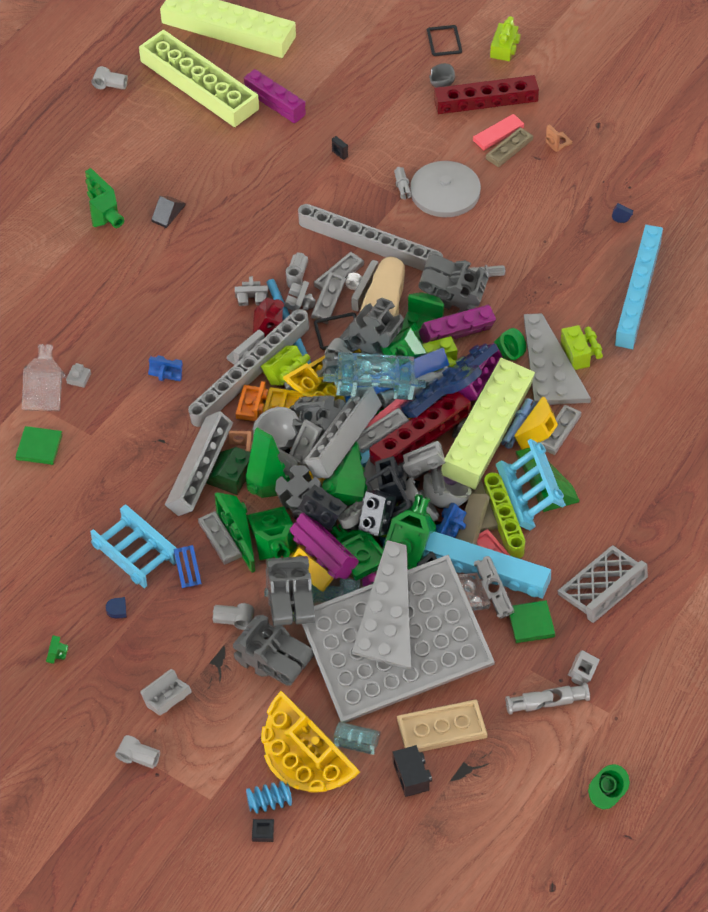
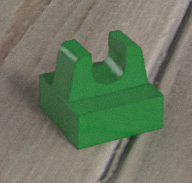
[46,635,69,664]

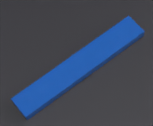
[341,348,449,403]

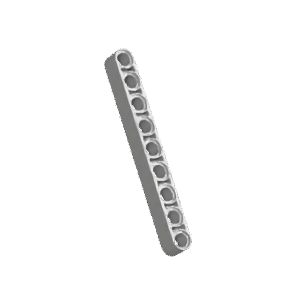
[298,204,443,271]
[188,309,309,427]

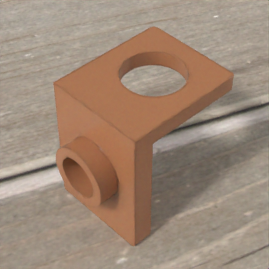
[545,124,572,152]
[229,431,253,452]

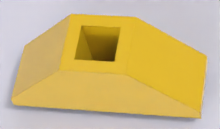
[514,397,558,449]
[290,544,334,592]

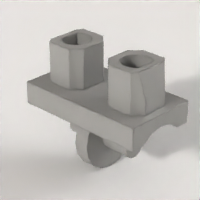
[235,276,268,306]
[284,281,316,312]

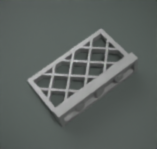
[558,545,648,623]

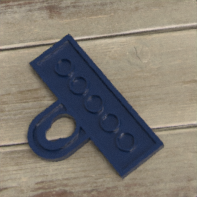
[401,343,499,418]

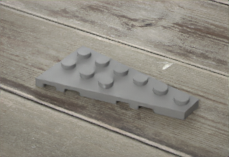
[524,313,591,405]
[352,540,411,670]

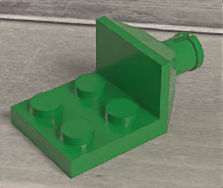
[85,168,125,228]
[399,292,444,344]
[379,322,427,367]
[383,494,436,570]
[246,506,297,560]
[330,524,383,581]

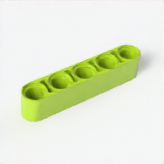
[484,473,525,559]

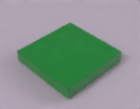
[16,426,63,465]
[509,600,555,643]

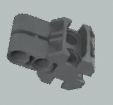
[418,254,489,313]
[339,298,404,354]
[292,395,345,442]
[275,465,337,532]
[265,556,315,626]
[233,615,314,686]

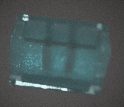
[334,722,381,755]

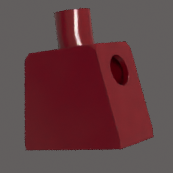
[253,298,284,337]

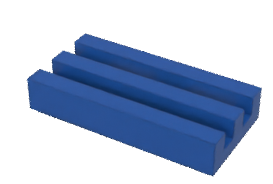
[173,545,202,588]

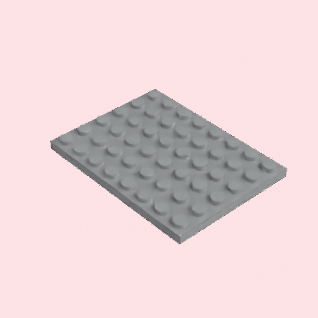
[302,555,495,724]

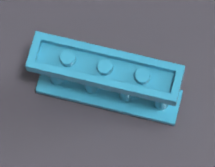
[495,439,566,531]
[90,504,177,589]

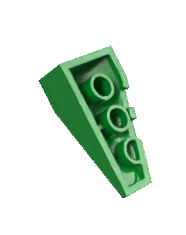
[246,427,290,498]
[322,442,367,506]
[516,447,580,512]
[215,492,255,573]

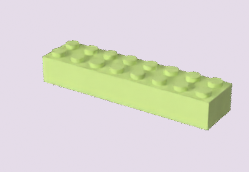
[160,0,296,58]
[139,30,259,127]
[442,358,535,490]

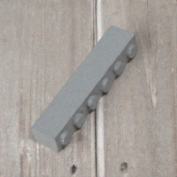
[304,386,382,478]
[165,411,233,516]

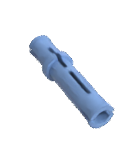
[501,398,536,448]

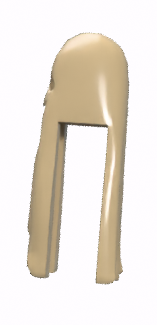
[360,257,405,317]

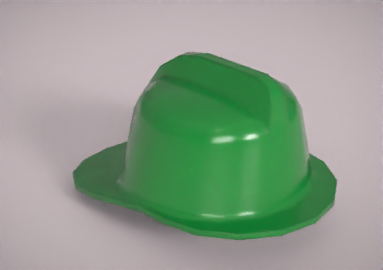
[494,328,527,360]
[588,764,630,810]

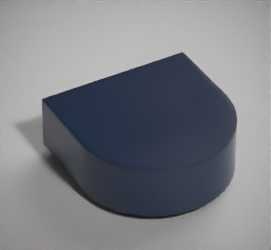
[612,203,633,223]
[106,597,127,619]

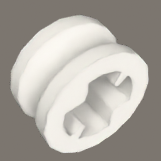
[345,273,362,290]

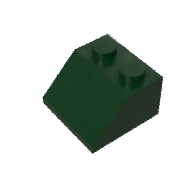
[206,447,251,495]

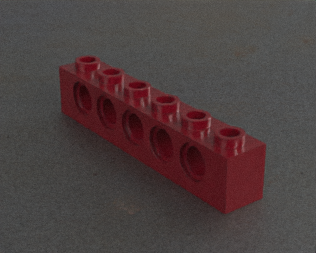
[434,75,539,114]
[369,392,471,466]

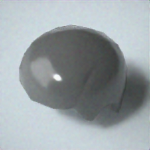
[429,63,455,88]

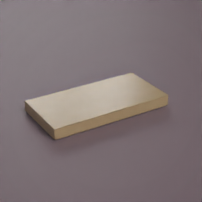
[397,699,487,752]

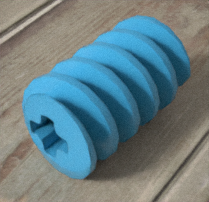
[246,781,292,814]

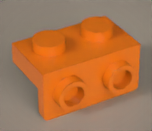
[236,381,269,421]

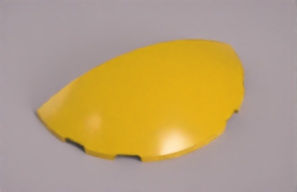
[283,349,368,403]
[261,691,360,792]

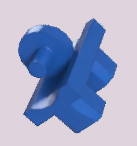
[148,355,183,381]
[435,503,467,538]

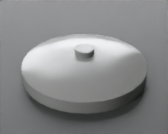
[410,161,481,217]

